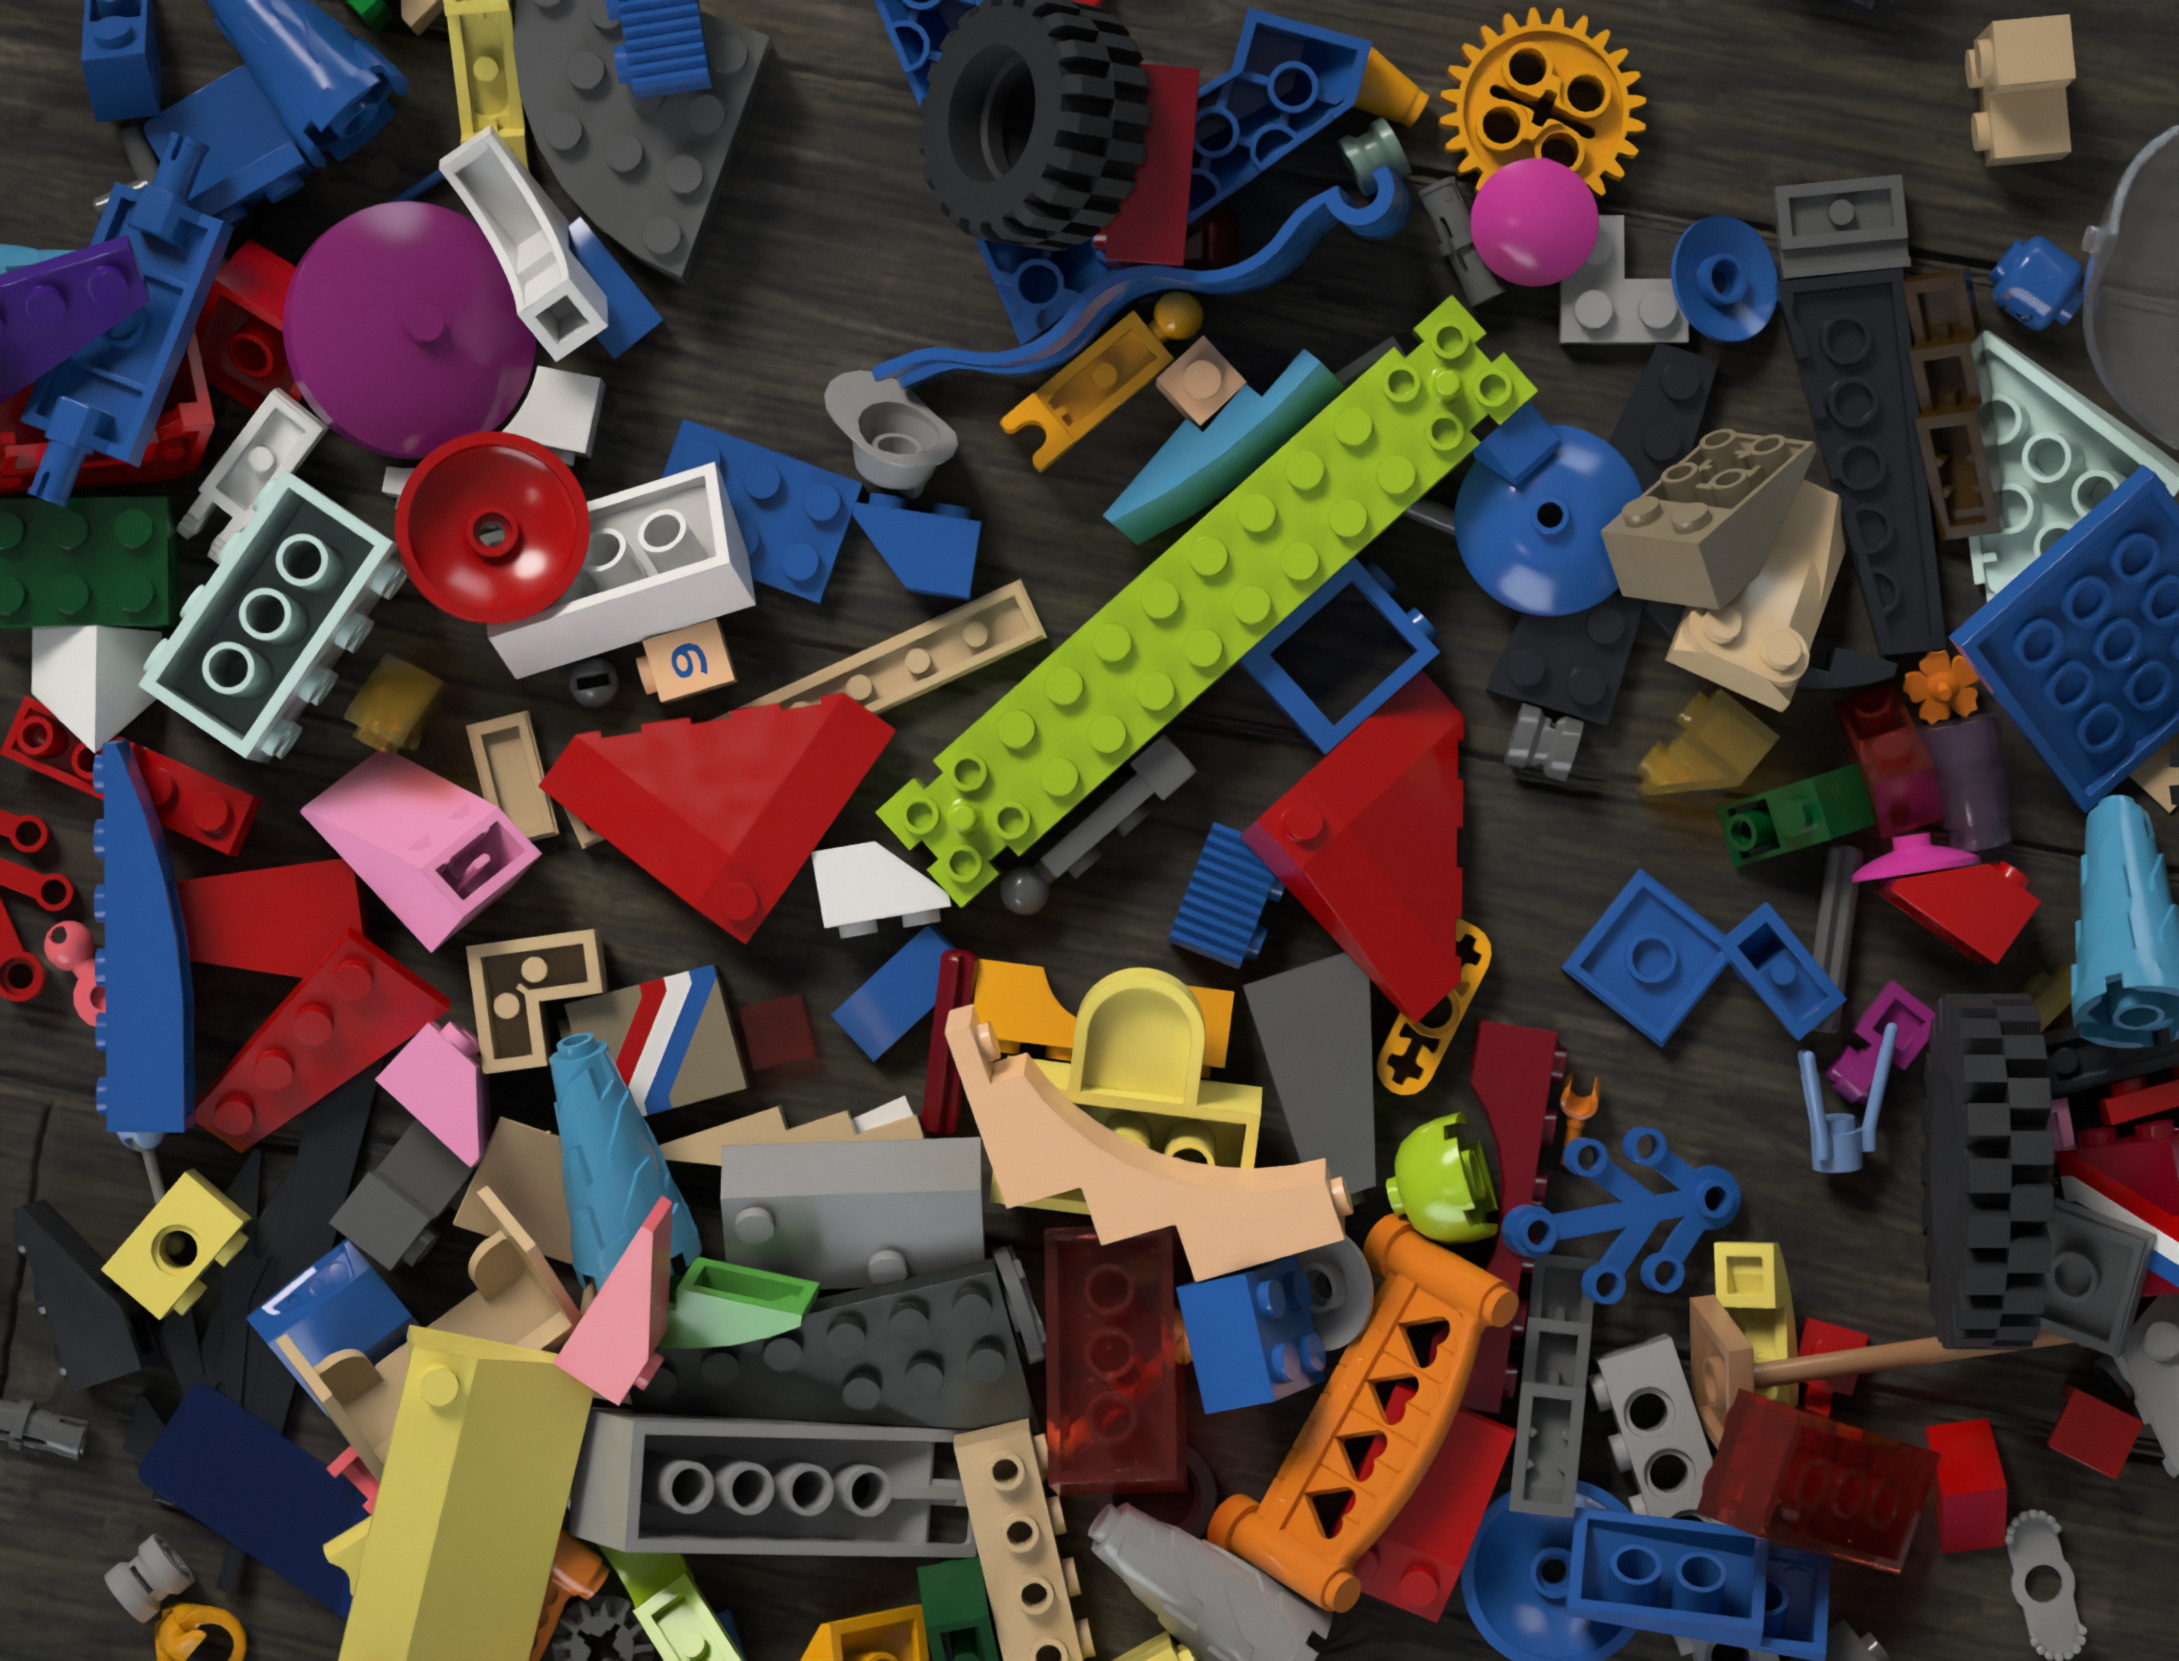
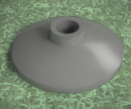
[1275,1235,1374,1351]

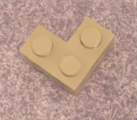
[1965,14,2076,167]
[466,929,609,1074]

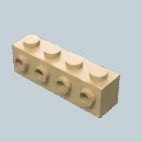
[954,1418,1096,1661]

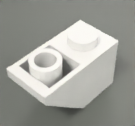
[811,841,952,939]

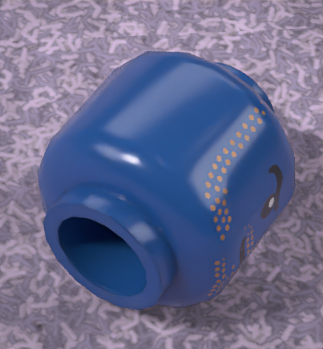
[1988,236,2087,331]

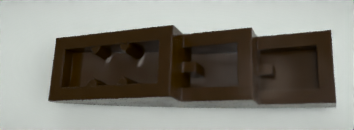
[1902,267,2005,541]

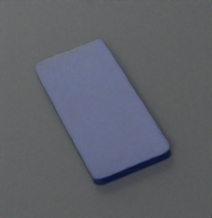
[138,1384,371,1620]

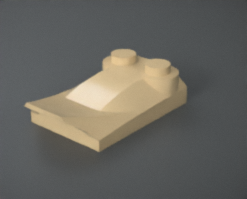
[1665,479,1846,713]

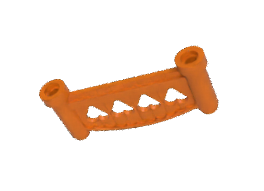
[1207,1213,1519,1613]

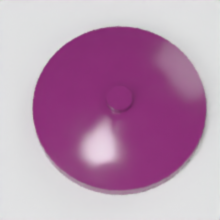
[283,201,536,459]

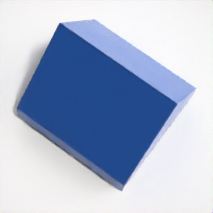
[1472,400,1562,486]

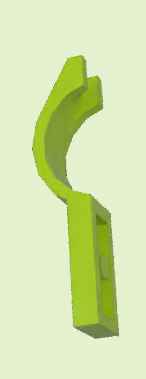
[567,1486,745,1661]

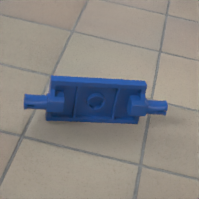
[20,131,235,508]

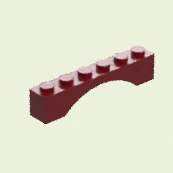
[1424,1020,1567,1414]

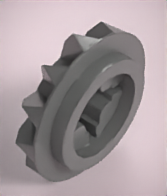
[551,1594,655,1661]

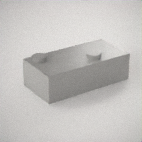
[720,1137,985,1289]

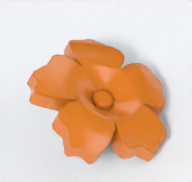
[1902,649,1979,724]

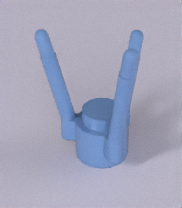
[1798,1023,1898,1173]

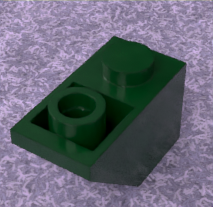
[1716,763,1877,868]

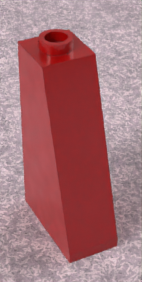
[177,858,372,978]

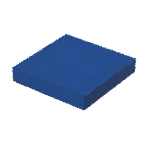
[1560,868,1729,1048]

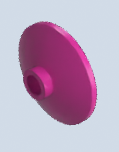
[1851,832,1981,883]

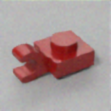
[1797,1317,1869,1435]

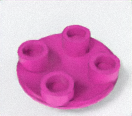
[1470,157,1599,287]

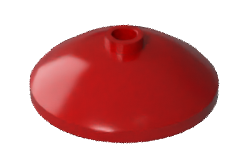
[395,431,590,625]

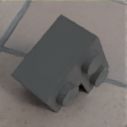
[329,1118,478,1271]

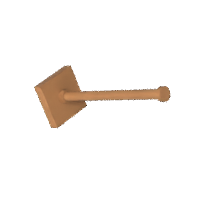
[1689,1294,2087,1469]

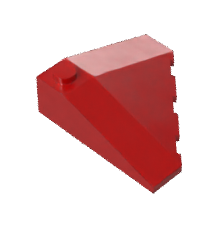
[1240,670,1464,1026]
[538,692,896,945]

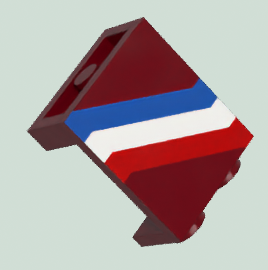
[2056,1120,2179,1297]

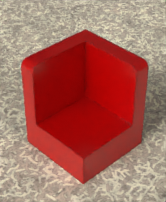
[2047,1384,2144,1480]

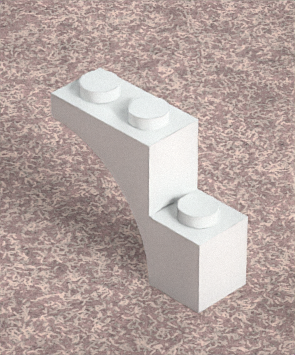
[439,124,608,362]
[382,366,606,529]

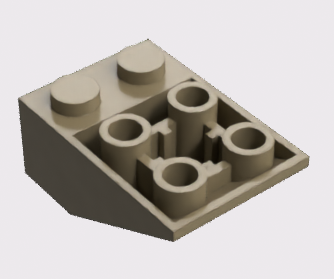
[1600,429,1817,610]

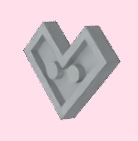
[1559,215,1689,345]

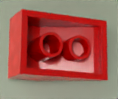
[1327,1381,1516,1623]

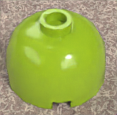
[1386,1112,1498,1245]

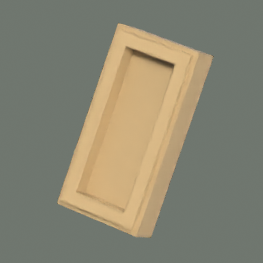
[466,710,561,842]

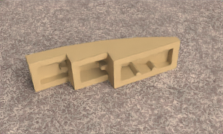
[658,1105,926,1166]

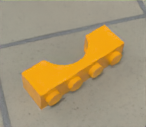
[974,959,1234,1079]

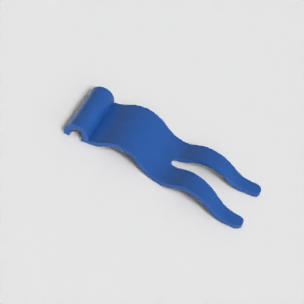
[871,166,1412,390]

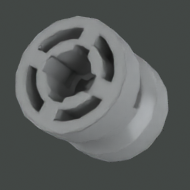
[104,1533,195,1624]

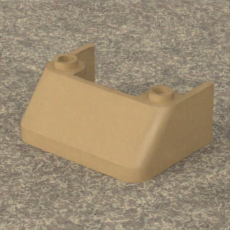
[275,1185,582,1484]

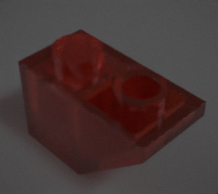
[1833,683,1943,839]

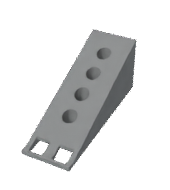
[569,1407,979,1558]

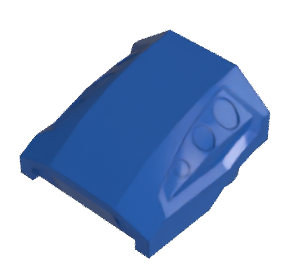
[246,1238,421,1417]

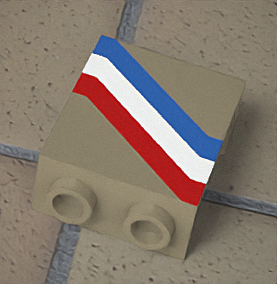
[558,964,750,1116]

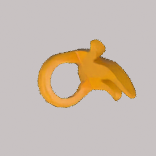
[155,1601,247,1661]

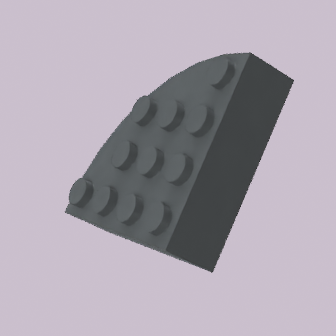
[513,0,774,286]

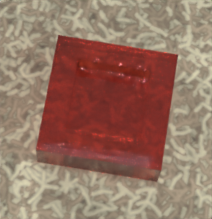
[739,994,816,1070]

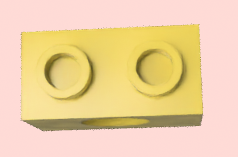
[101,1168,252,1320]

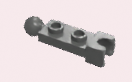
[999,734,1197,916]

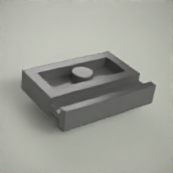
[1772,174,1911,281]

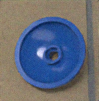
[1454,424,1643,617]
[1460,1480,1638,1661]

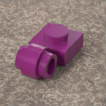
[1825,980,1935,1107]

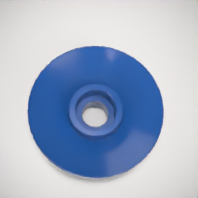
[1671,215,1778,343]

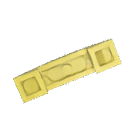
[443,0,530,173]
[1714,1242,1799,1501]

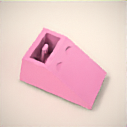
[300,747,542,953]

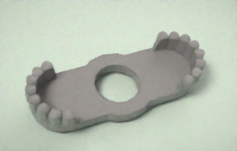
[2004,1509,2087,1661]

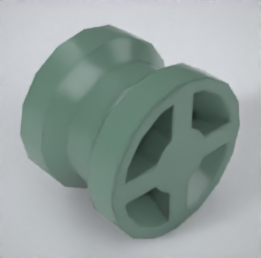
[1337,117,1412,197]

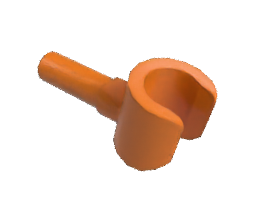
[1560,1073,1602,1166]

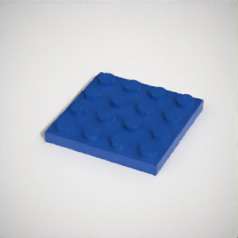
[1949,465,2179,814]

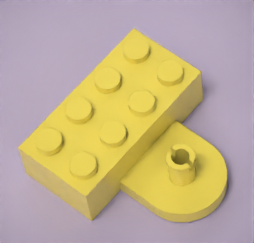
[989,967,1262,1226]

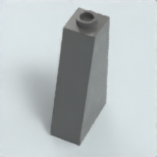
[1241,952,1376,1206]

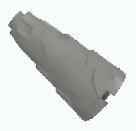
[1088,1502,1332,1661]

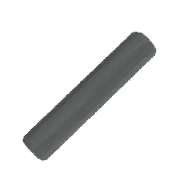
[1811,844,1864,1033]

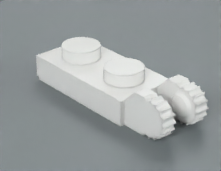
[176,388,329,562]

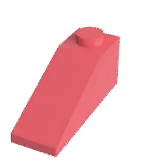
[553,1195,673,1406]

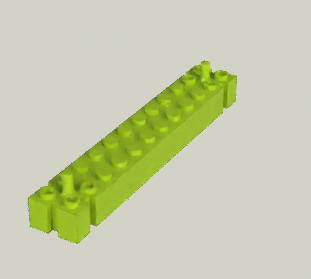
[875,295,1538,908]

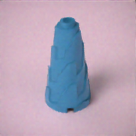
[2071,795,2179,1048]
[549,1032,702,1292]

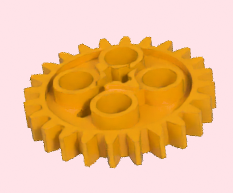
[1438,7,1646,199]

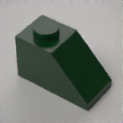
[917,1556,1001,1661]

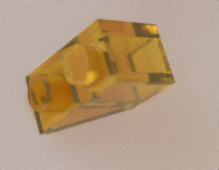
[343,652,450,756]
[1634,688,1780,797]

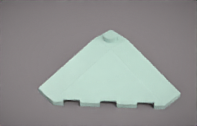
[1968,330,2179,602]

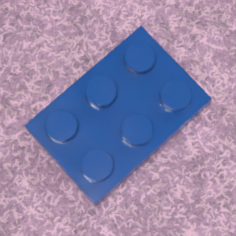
[661,418,864,604]

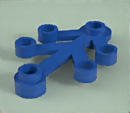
[1501,1126,1741,1304]

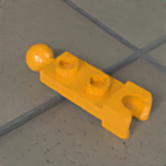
[999,290,1204,473]

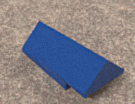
[1565,1507,1831,1661]

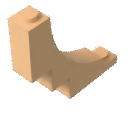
[945,1004,1353,1282]

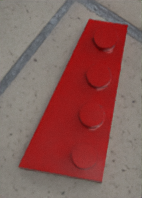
[195,926,451,1153]

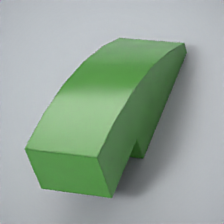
[657,1257,820,1349]

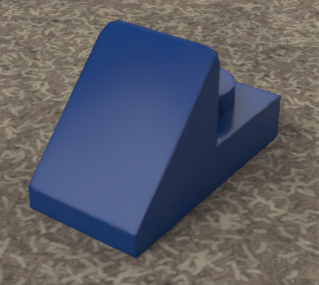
[1717,901,1847,1041]

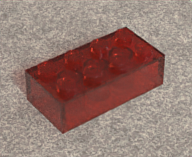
[1044,1225,1188,1496]
[1696,1388,1941,1575]

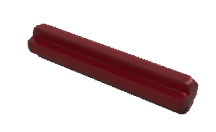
[921,949,979,1135]

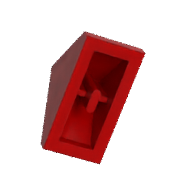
[1924,1418,2007,1554]

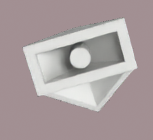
[31,625,162,754]

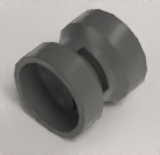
[1504,703,1584,782]

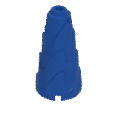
[204,0,409,167]

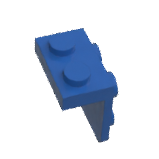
[144,65,315,228]

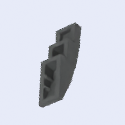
[1509,1254,1598,1518]

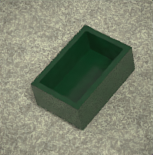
[0,496,180,632]

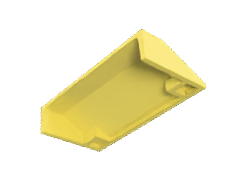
[338,1325,595,1661]

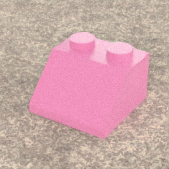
[375,1021,491,1168]

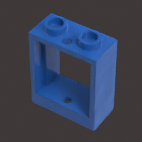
[1238,557,1440,757]

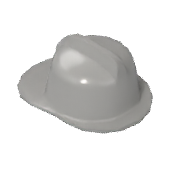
[824,370,958,499]

